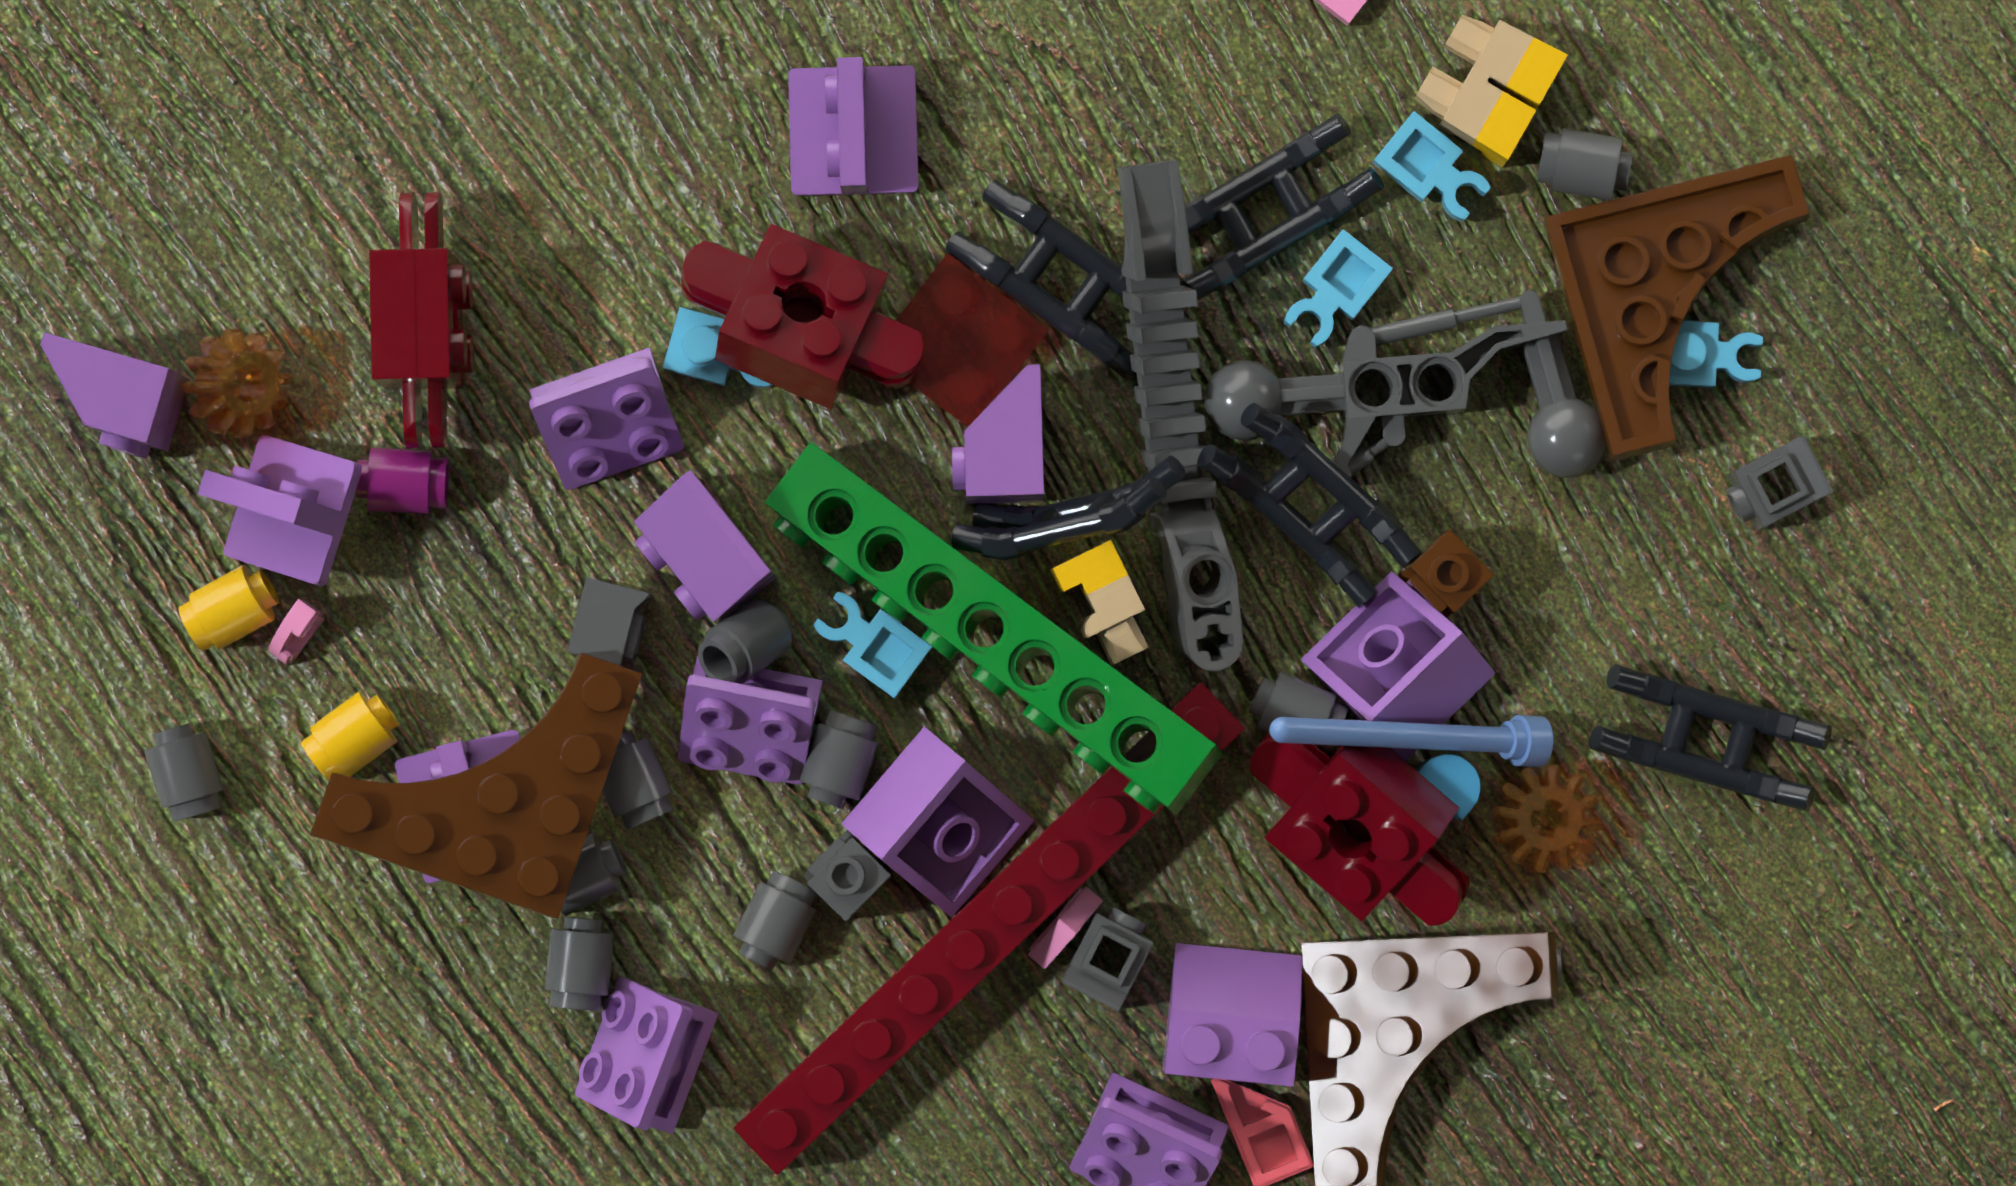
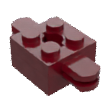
[369,192,474,448]
[681,223,923,410]
[1250,732,1470,926]

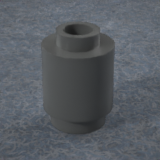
[1537,128,1633,201]
[698,599,792,684]
[1248,671,1348,754]
[799,710,879,809]
[144,723,224,822]
[602,730,674,830]
[561,832,627,916]
[733,870,818,971]
[545,917,615,1011]

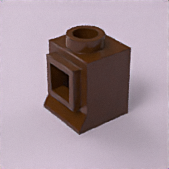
[1398,529,1494,618]

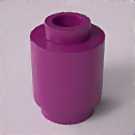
[355,447,449,514]

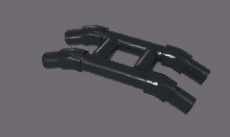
[1180,113,1384,301]
[945,180,1137,380]
[1197,403,1422,609]
[951,456,1186,560]
[1589,664,1832,811]

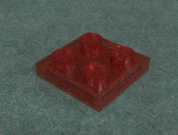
[897,253,1049,428]

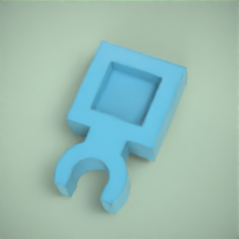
[1372,111,1491,222]
[1284,229,1393,348]
[663,307,772,388]
[1669,321,1763,388]
[813,592,932,699]

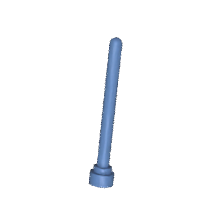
[1269,715,1553,767]

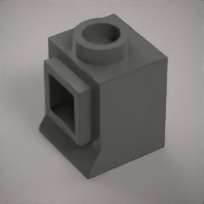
[1725,435,1834,531]
[567,577,653,667]
[803,830,893,921]
[1061,907,1154,1012]

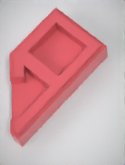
[1210,1078,1314,1186]

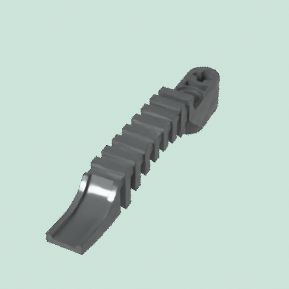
[1117,159,1243,671]

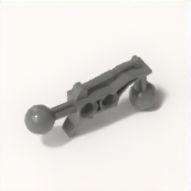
[1204,290,1607,478]

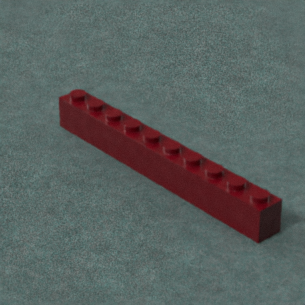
[733,682,1245,1175]

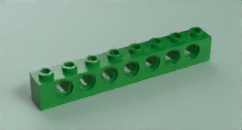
[764,442,1224,815]

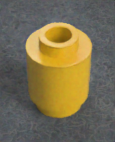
[178,564,279,651]
[301,691,400,781]

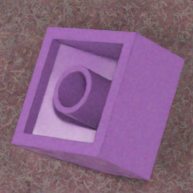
[40,332,189,459]
[952,364,1044,504]
[634,470,777,624]
[1301,571,1495,761]
[841,726,1035,917]
[1162,943,1302,1087]

